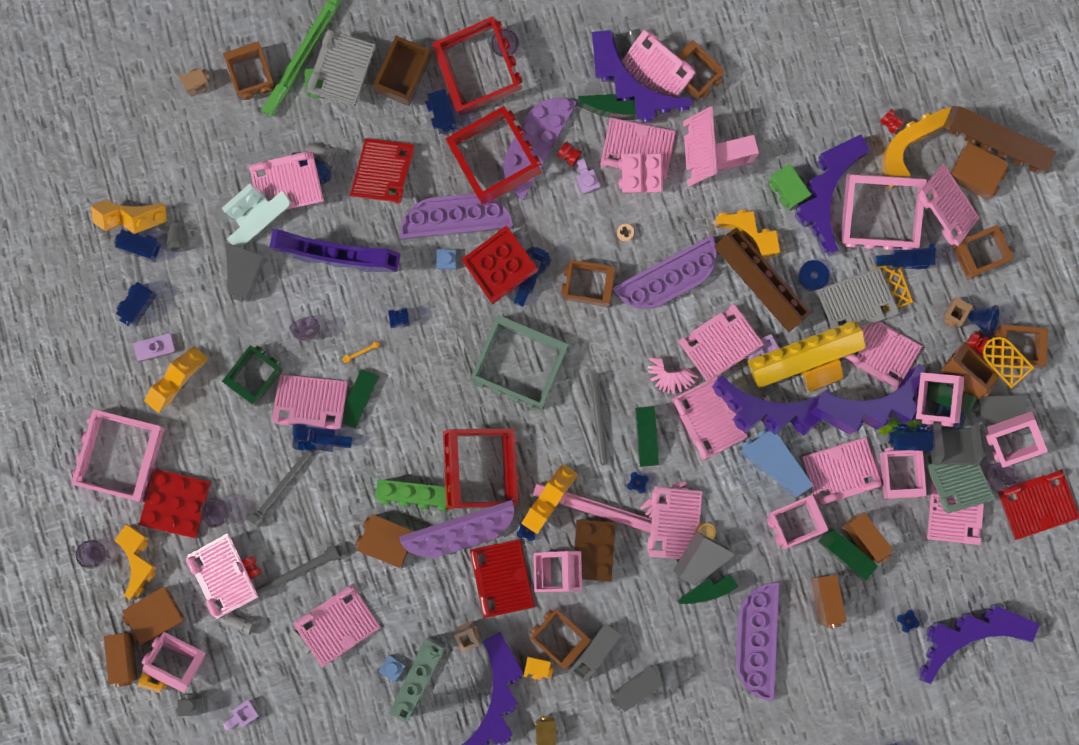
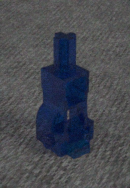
[875,244,937,270]
[513,246,552,307]
[292,424,352,452]

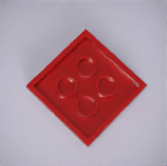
[461,225,539,304]
[139,469,211,539]

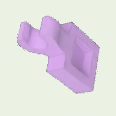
[576,158,600,194]
[745,334,779,362]
[223,699,259,730]

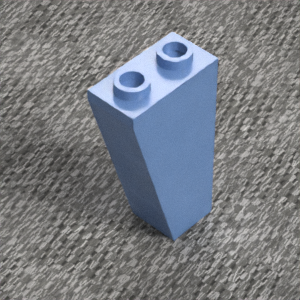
[739,429,814,498]

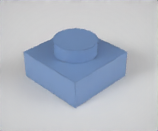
[437,250,456,270]
[379,655,406,683]

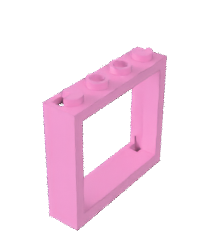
[840,173,927,251]
[72,409,165,503]

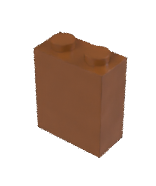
[950,143,1009,200]
[355,514,414,568]
[811,574,847,628]
[122,587,186,645]
[104,632,138,687]

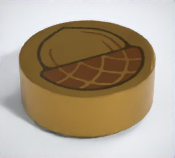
[695,522,716,539]

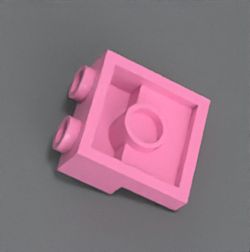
[618,153,663,193]

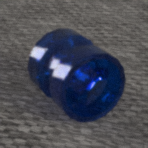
[388,307,410,329]

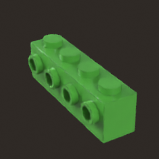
[375,479,449,511]

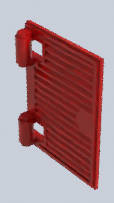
[349,138,414,204]
[997,469,1079,540]
[469,539,535,618]

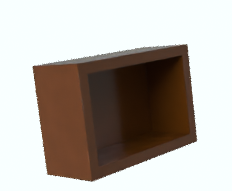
[373,35,432,106]
[574,520,616,582]

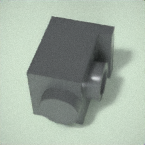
[178,694,202,716]

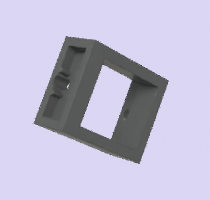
[610,666,664,712]

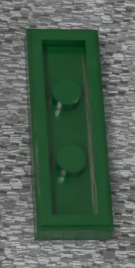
[342,369,379,429]
[916,382,976,416]

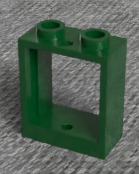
[221,345,283,406]

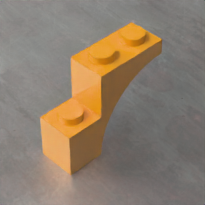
[91,200,167,234]
[714,209,780,258]
[144,346,208,413]
[521,464,579,534]
[114,524,157,600]

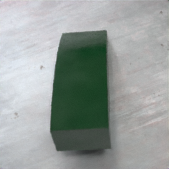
[578,94,636,120]
[634,406,659,467]
[818,527,879,581]
[676,574,739,604]

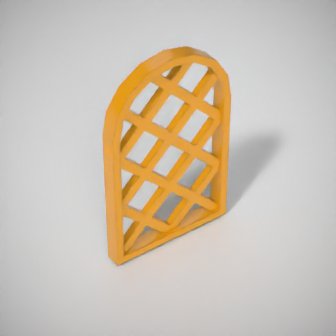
[873,260,913,312]
[983,337,1034,388]

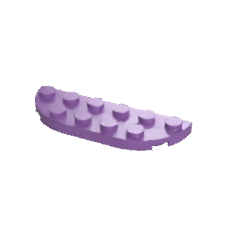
[504,98,577,200]
[400,193,513,240]
[612,235,717,309]
[399,500,514,558]
[736,583,779,702]

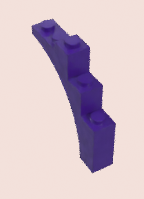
[592,30,694,123]
[795,134,870,257]
[269,229,400,272]
[809,364,926,435]
[712,375,833,436]
[919,605,1040,684]
[461,632,523,745]

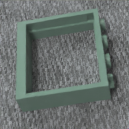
[471,315,569,411]
[389,637,446,723]

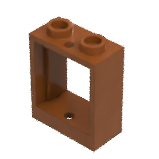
[677,40,725,102]
[223,41,275,100]
[951,225,1014,280]
[561,260,615,307]
[994,324,1048,369]
[941,342,998,401]
[842,512,894,563]
[530,609,591,670]

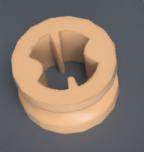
[617,224,634,242]

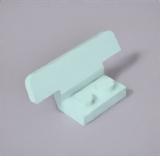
[222,184,291,248]

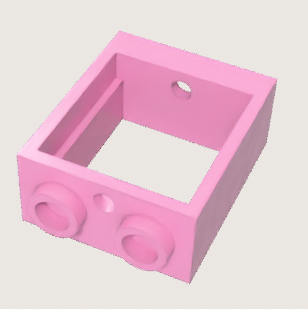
[715,135,759,171]
[916,373,964,427]
[986,411,1048,467]
[880,446,927,499]
[767,495,828,549]
[534,551,582,592]
[142,632,206,693]

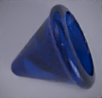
[967,305,1000,336]

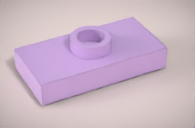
[133,333,176,362]

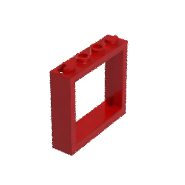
[432,16,523,115]
[445,106,542,206]
[442,429,520,509]

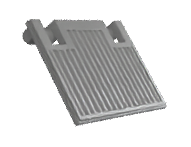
[306,30,376,107]
[816,267,900,329]

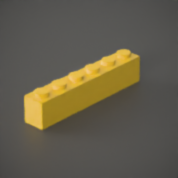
[748,321,866,388]

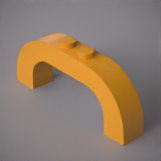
[882,107,977,189]

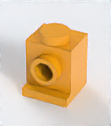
[523,656,554,680]
[137,669,168,693]

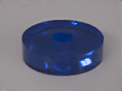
[798,260,829,291]

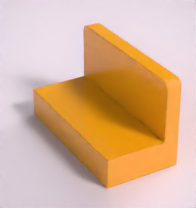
[801,359,843,392]

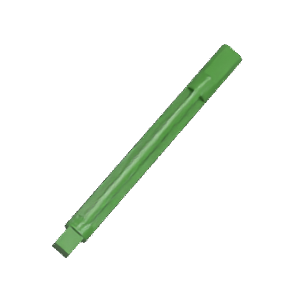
[261,0,342,117]

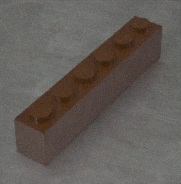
[943,106,1056,174]
[714,227,812,332]

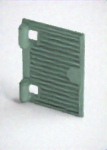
[923,448,996,514]

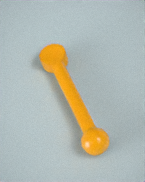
[343,341,380,363]

